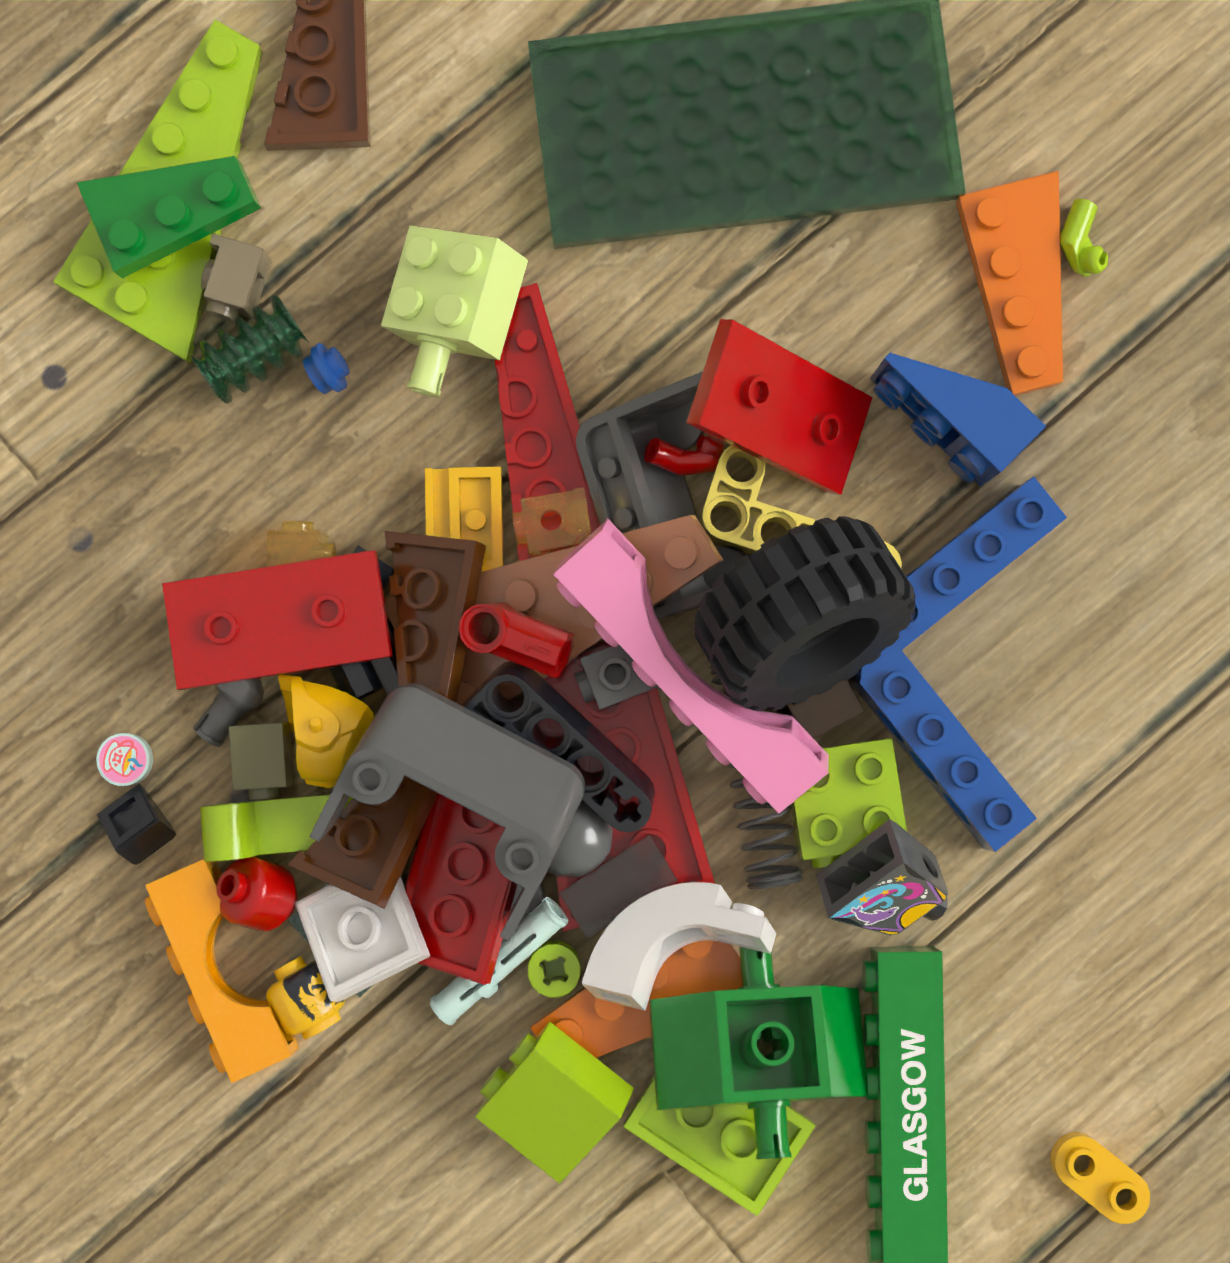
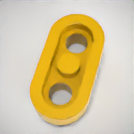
[1050,1132,1150,1224]

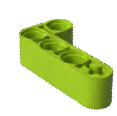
[200,794,420,862]

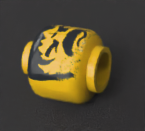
[266,956,345,1040]

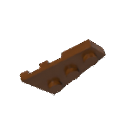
[385,531,486,703]

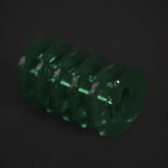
[190,294,309,404]

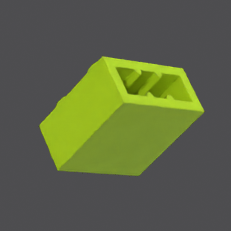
[790,738,907,868]
[475,1022,634,1184]

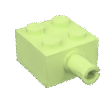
[381,226,528,398]

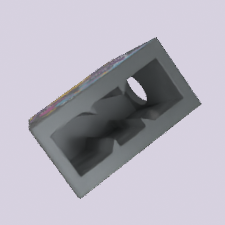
[816,819,948,936]

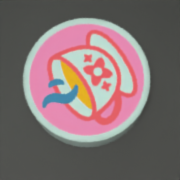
[96,733,153,786]

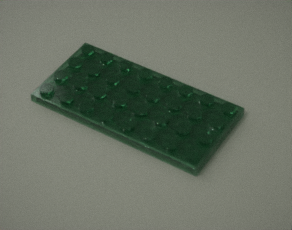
[528,0,966,249]

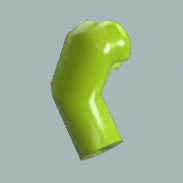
[1060,198,1108,277]

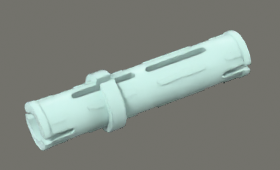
[430,897,568,1025]

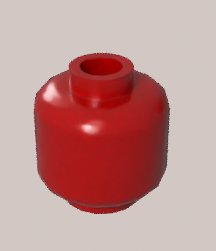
[216,856,297,931]

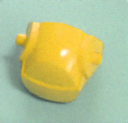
[278,675,374,788]

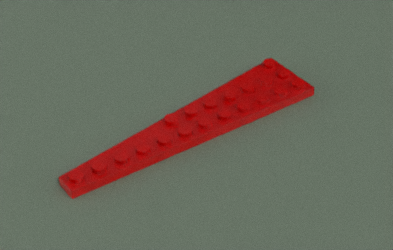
[494,283,715,932]

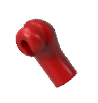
[644,436,725,476]

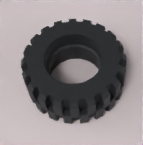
[694,516,915,712]

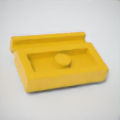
[425,466,504,572]

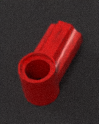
[459,602,574,678]

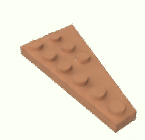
[384,515,724,705]

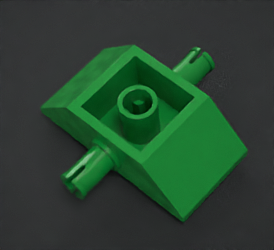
[649,946,868,1160]

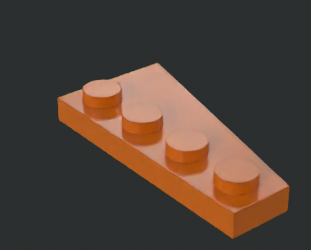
[955,171,1063,396]
[530,940,743,1058]

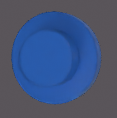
[303,343,350,394]

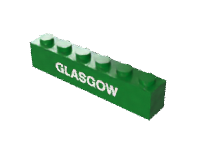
[862,946,948,1263]

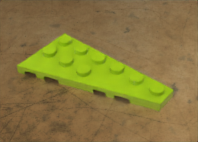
[53,19,262,364]

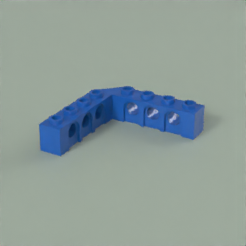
[852,476,1067,852]

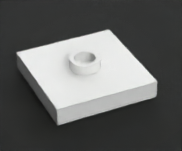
[295,877,430,1002]

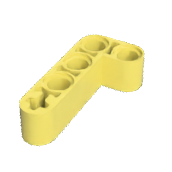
[700,445,902,568]

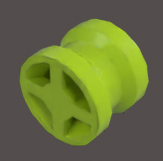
[528,940,581,997]

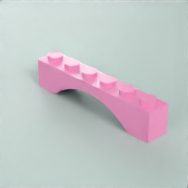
[553,519,829,814]

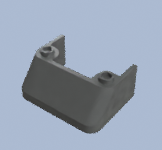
[576,371,746,619]
[309,683,585,941]

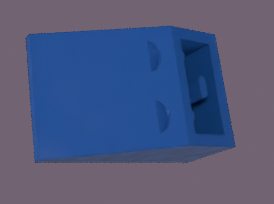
[870,353,1046,486]

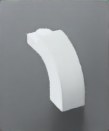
[581,882,777,1011]

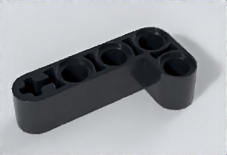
[461,661,655,833]

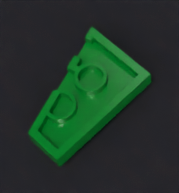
[76,156,261,279]

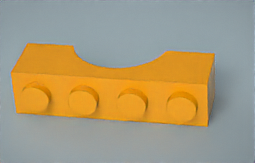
[145,859,299,1083]

